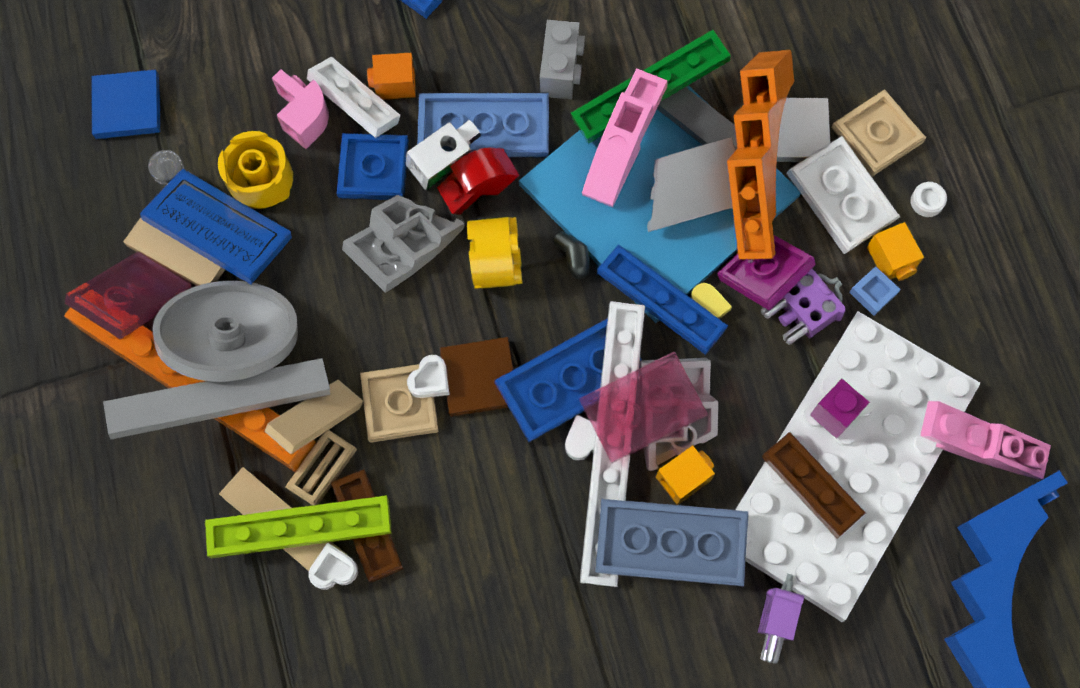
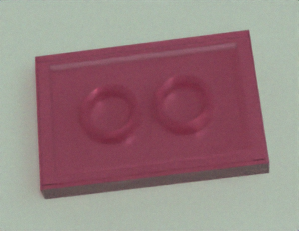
[65,251,191,340]
[579,351,708,464]

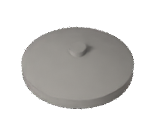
[153,281,298,382]

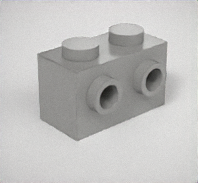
[540,20,585,99]

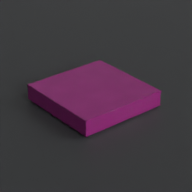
[717,235,816,311]

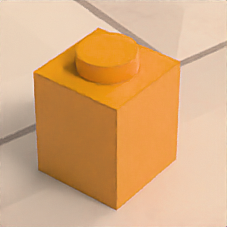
[867,222,924,281]
[656,445,715,505]

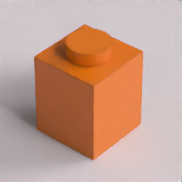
[367,53,416,100]

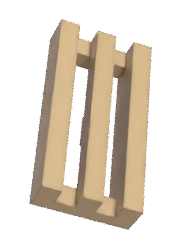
[285,430,357,505]

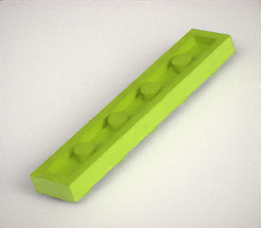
[205,496,392,558]

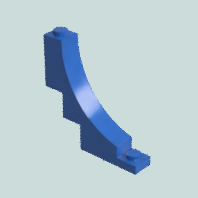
[944,470,1067,688]

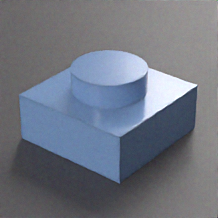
[849,266,901,316]

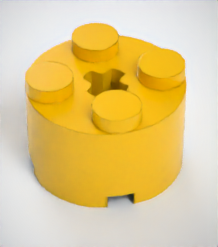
[218,131,293,209]
[467,217,522,289]

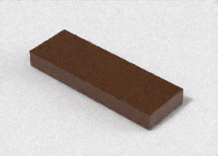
[762,432,866,539]
[331,469,404,583]

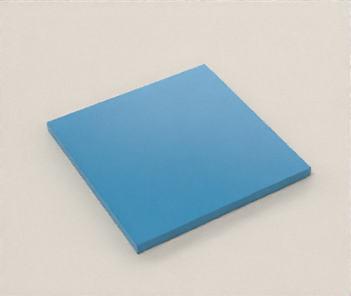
[519,85,801,323]

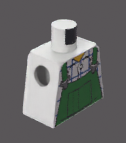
[406,120,481,191]

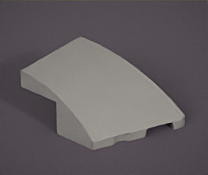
[647,138,735,232]
[342,195,465,293]
[639,358,718,471]

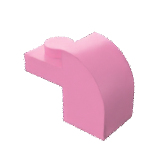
[272,69,329,149]

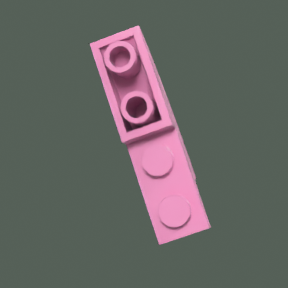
[582,68,668,208]
[920,401,1051,479]

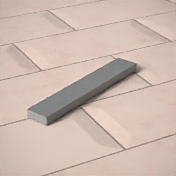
[103,358,330,440]

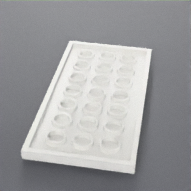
[735,311,980,622]

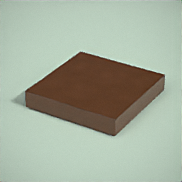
[440,337,513,417]

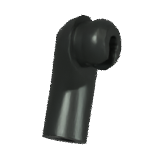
[554,231,590,279]

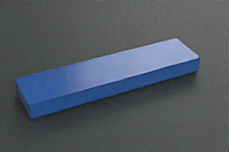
[597,244,728,355]

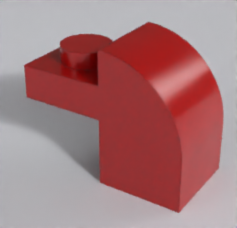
[437,147,519,215]

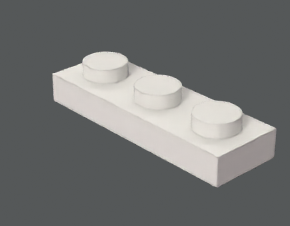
[307,57,400,138]

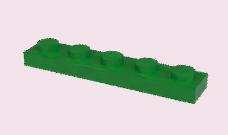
[571,30,731,144]

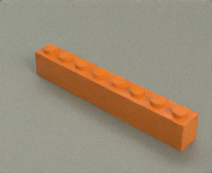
[64,288,316,472]

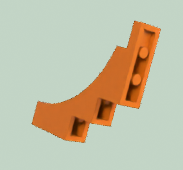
[727,50,794,259]

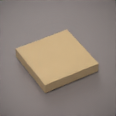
[831,89,926,177]
[360,364,439,443]

